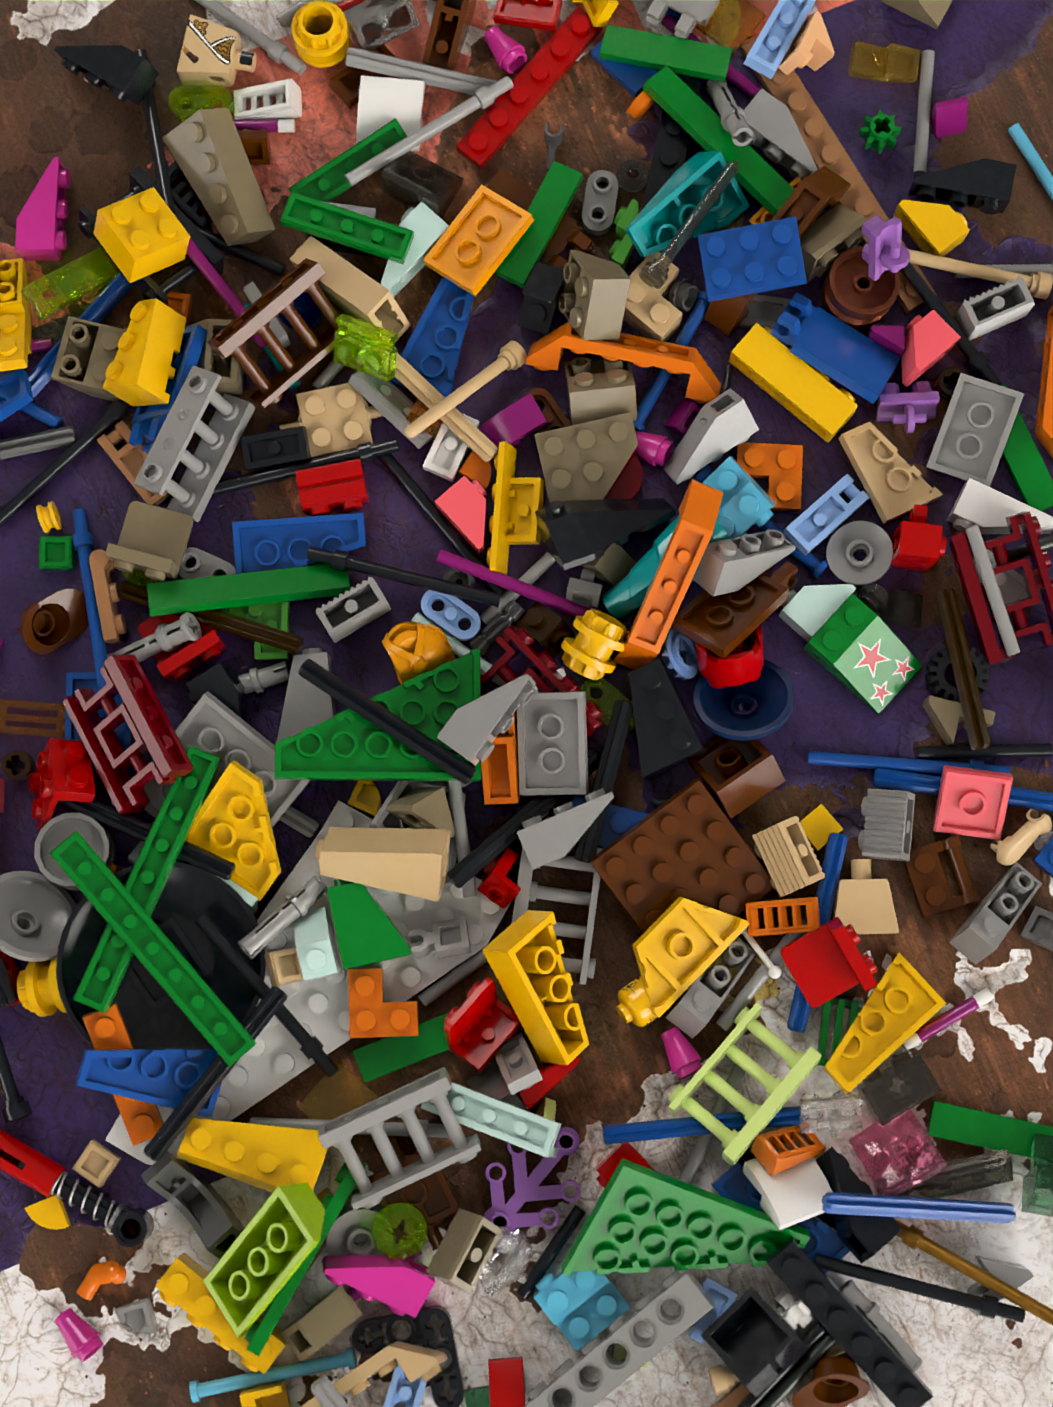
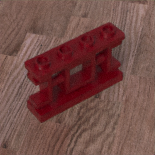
[946,511,1053,664]
[480,626,605,737]
[62,655,194,814]

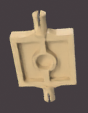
[280,383,384,459]

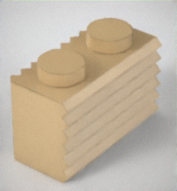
[752,816,825,898]

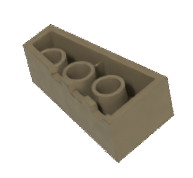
[162,108,275,246]

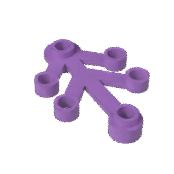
[484,1126,581,1240]

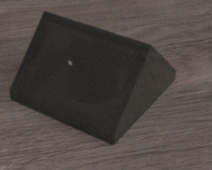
[381,151,464,219]

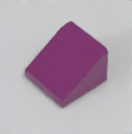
[930,96,968,138]
[866,324,905,357]
[665,400,702,438]

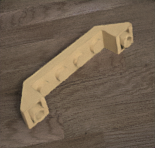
[301,1341,448,1407]

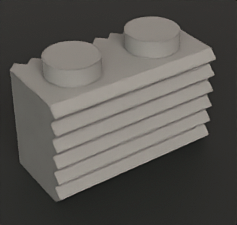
[955,276,1035,340]
[316,576,391,643]
[858,789,915,862]

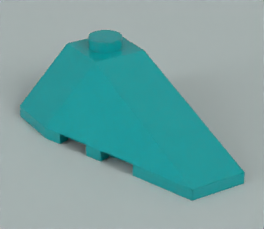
[625,151,750,257]

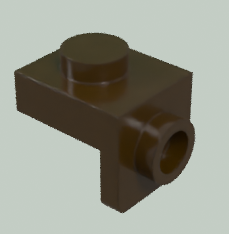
[515,601,574,658]

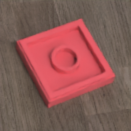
[932,765,1013,840]

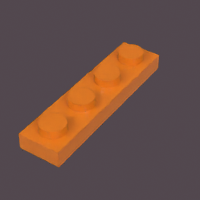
[82,1003,164,1146]

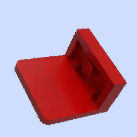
[138,614,227,682]
[29,738,96,830]
[780,916,878,1007]
[444,977,521,1073]

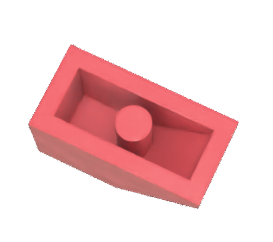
[901,309,961,387]
[435,475,487,556]

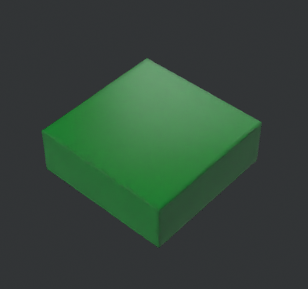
[39,536,75,571]

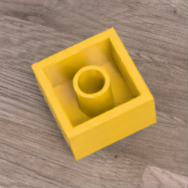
[93,187,190,283]

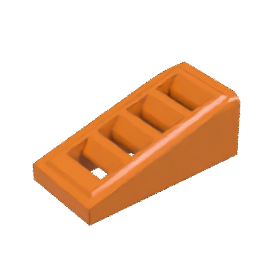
[745,897,821,937]
[751,1123,826,1177]

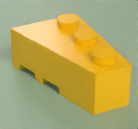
[102,298,187,407]

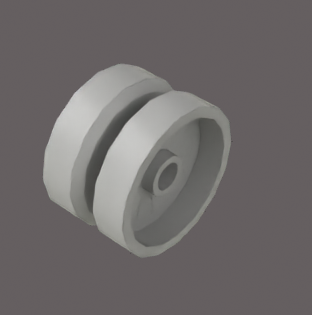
[34,813,116,891]

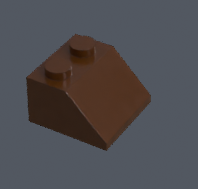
[688,736,786,818]

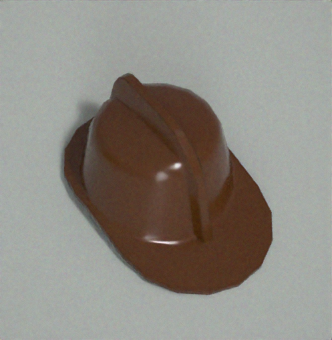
[17,588,89,654]
[792,1352,870,1407]

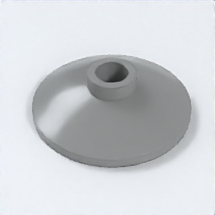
[826,521,893,585]
[326,1208,396,1256]

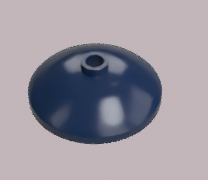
[693,659,795,740]

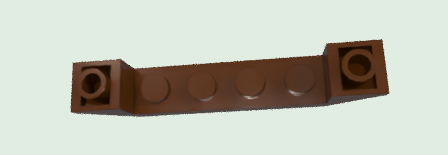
[703,166,851,338]

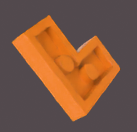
[736,442,803,512]
[348,968,419,1038]

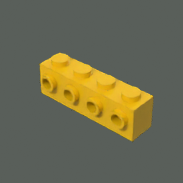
[729,323,858,443]
[155,1253,287,1374]

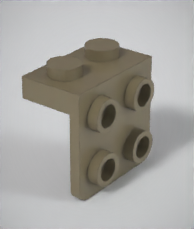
[104,501,193,581]

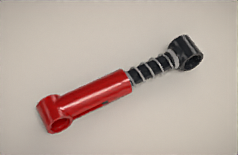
[0,1129,154,1247]

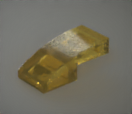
[848,41,921,83]

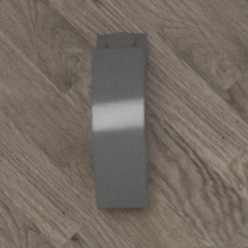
[141,1151,245,1259]

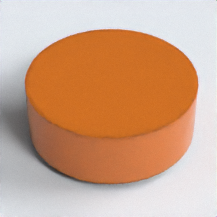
[627,90,654,120]

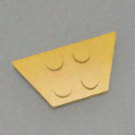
[632,897,750,1018]

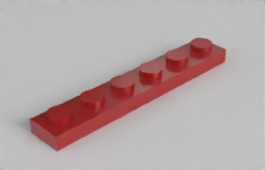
[456,6,602,169]

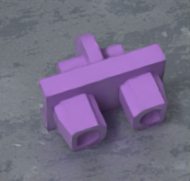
[862,215,910,282]
[875,381,940,433]

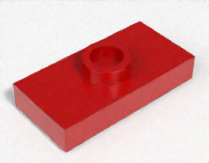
[493,0,563,31]

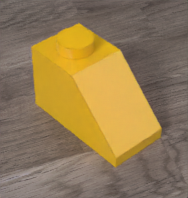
[893,200,970,257]

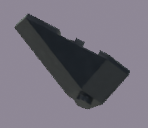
[535,498,676,570]

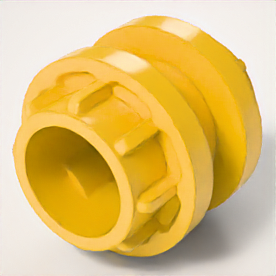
[291,0,351,68]
[561,608,627,680]
[17,957,67,1017]

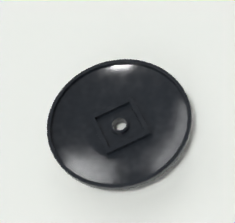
[56,862,266,1049]

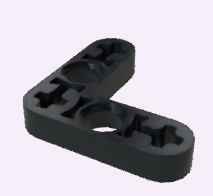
[352,1306,464,1407]

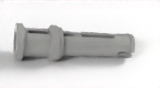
[107,612,202,662]

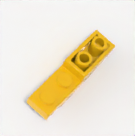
[0,258,32,372]

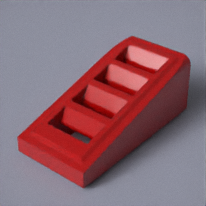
[519,1056,580,1110]

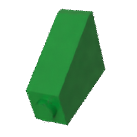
[327,879,412,970]

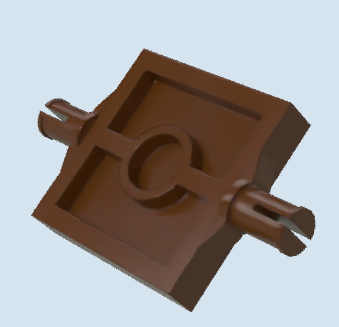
[369,1136,461,1250]

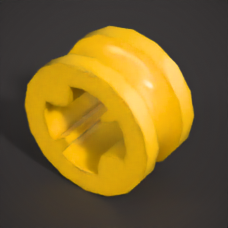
[36,501,62,534]

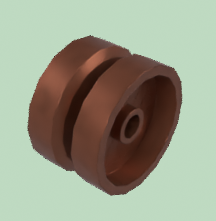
[821,246,901,331]

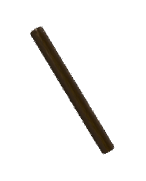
[117,581,304,654]

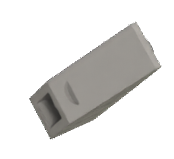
[744,88,818,180]
[663,388,759,485]
[692,529,796,597]
[437,674,536,766]
[517,788,614,870]
[949,862,1042,965]
[666,937,756,1039]

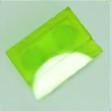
[334,314,398,382]

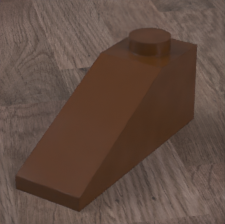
[422,0,476,71]

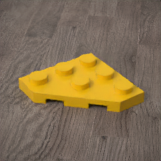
[186,760,281,901]

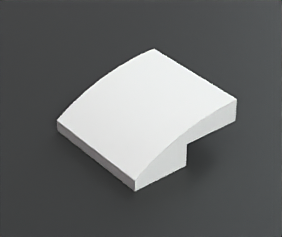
[356,75,425,152]
[742,1143,832,1230]

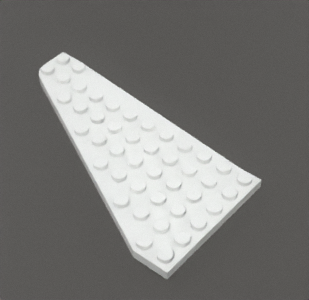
[105,800,512,1165]

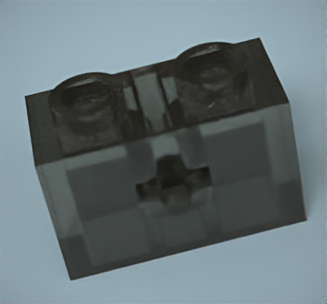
[343,0,420,51]
[856,1051,941,1125]

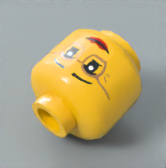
[616,976,657,1027]

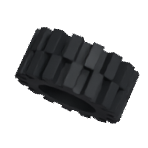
[925,646,990,703]

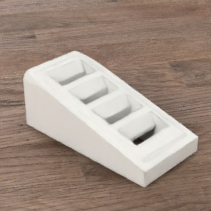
[233,78,302,120]

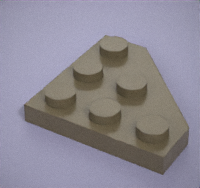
[534,412,638,503]

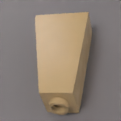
[289,236,411,347]
[315,827,451,902]

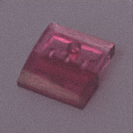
[848,1107,949,1196]

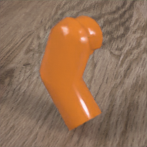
[76,1260,127,1301]

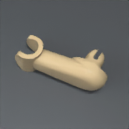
[990,809,1052,866]

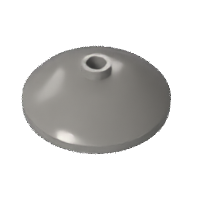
[0,871,76,962]

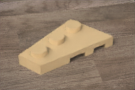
[838,422,943,524]

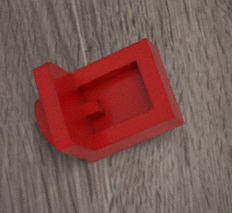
[477,847,521,909]

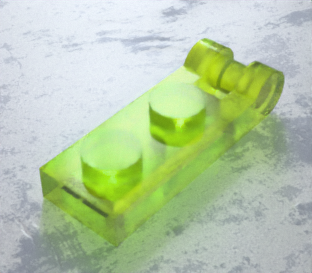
[21,247,118,320]

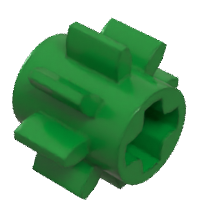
[859,110,901,154]

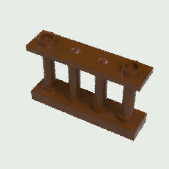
[208,258,357,408]

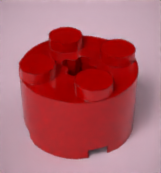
[695,625,764,689]

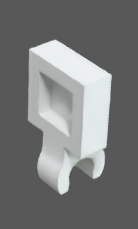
[773,1289,813,1330]

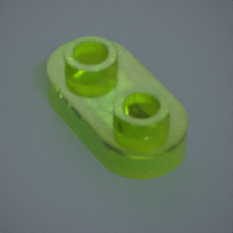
[168,85,234,121]
[580,678,635,732]

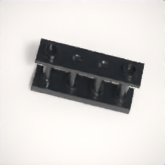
[78,166,224,306]

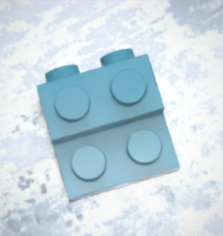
[703,456,776,539]
[533,1271,631,1352]

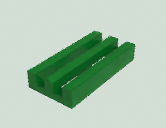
[817,998,859,1066]

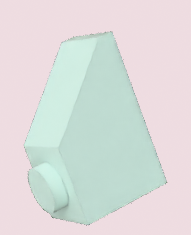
[779,584,856,642]
[293,906,342,981]

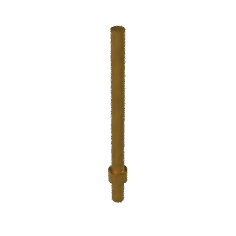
[896,1220,1053,1326]

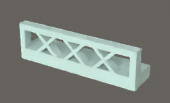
[421,1082,561,1158]

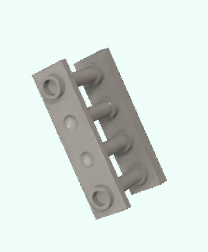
[133,366,256,523]
[512,846,603,985]
[318,1067,481,1210]

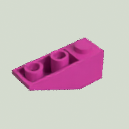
[15,157,71,261]
[322,1254,436,1318]

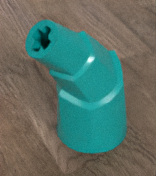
[603,514,729,619]

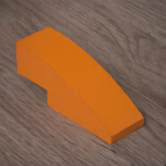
[481,710,519,805]

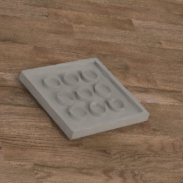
[143,691,311,828]

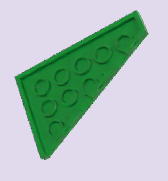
[275,649,481,781]
[561,1158,810,1276]

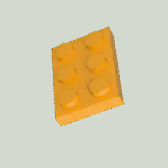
[423,184,534,297]

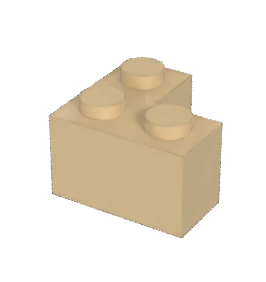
[623,252,683,342]

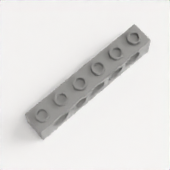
[524,1269,715,1407]

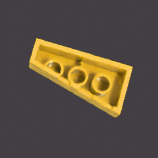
[482,910,589,1065]
[177,1118,329,1192]

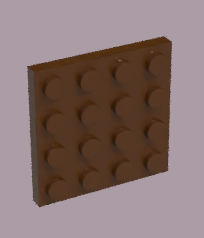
[589,778,773,933]

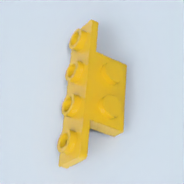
[487,441,545,575]

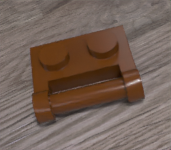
[903,835,981,918]

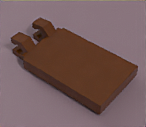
[487,168,593,269]
[672,561,798,659]

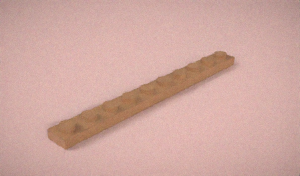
[741,37,937,314]

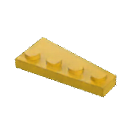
[823,952,946,1095]

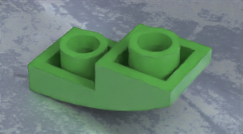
[608,199,639,270]

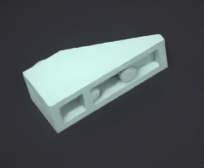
[380,201,449,297]

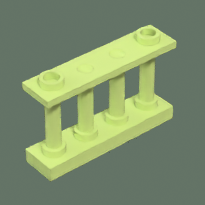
[668,1002,822,1167]

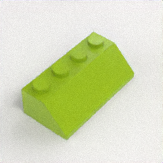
[203,1183,325,1338]

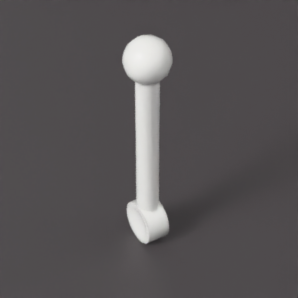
[741,927,782,979]

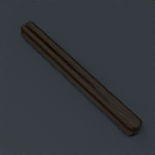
[936,588,991,750]

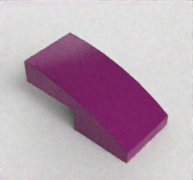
[478,393,548,449]

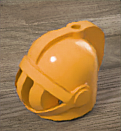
[382,621,455,685]

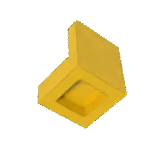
[239,1380,291,1407]

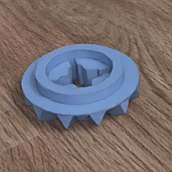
[661,628,698,681]

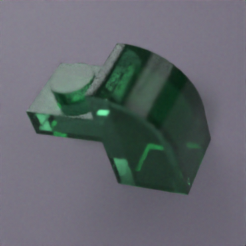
[1021,1133,1053,1217]

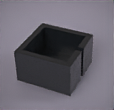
[701,1286,808,1399]

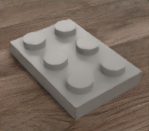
[926,373,1025,487]
[517,691,589,795]

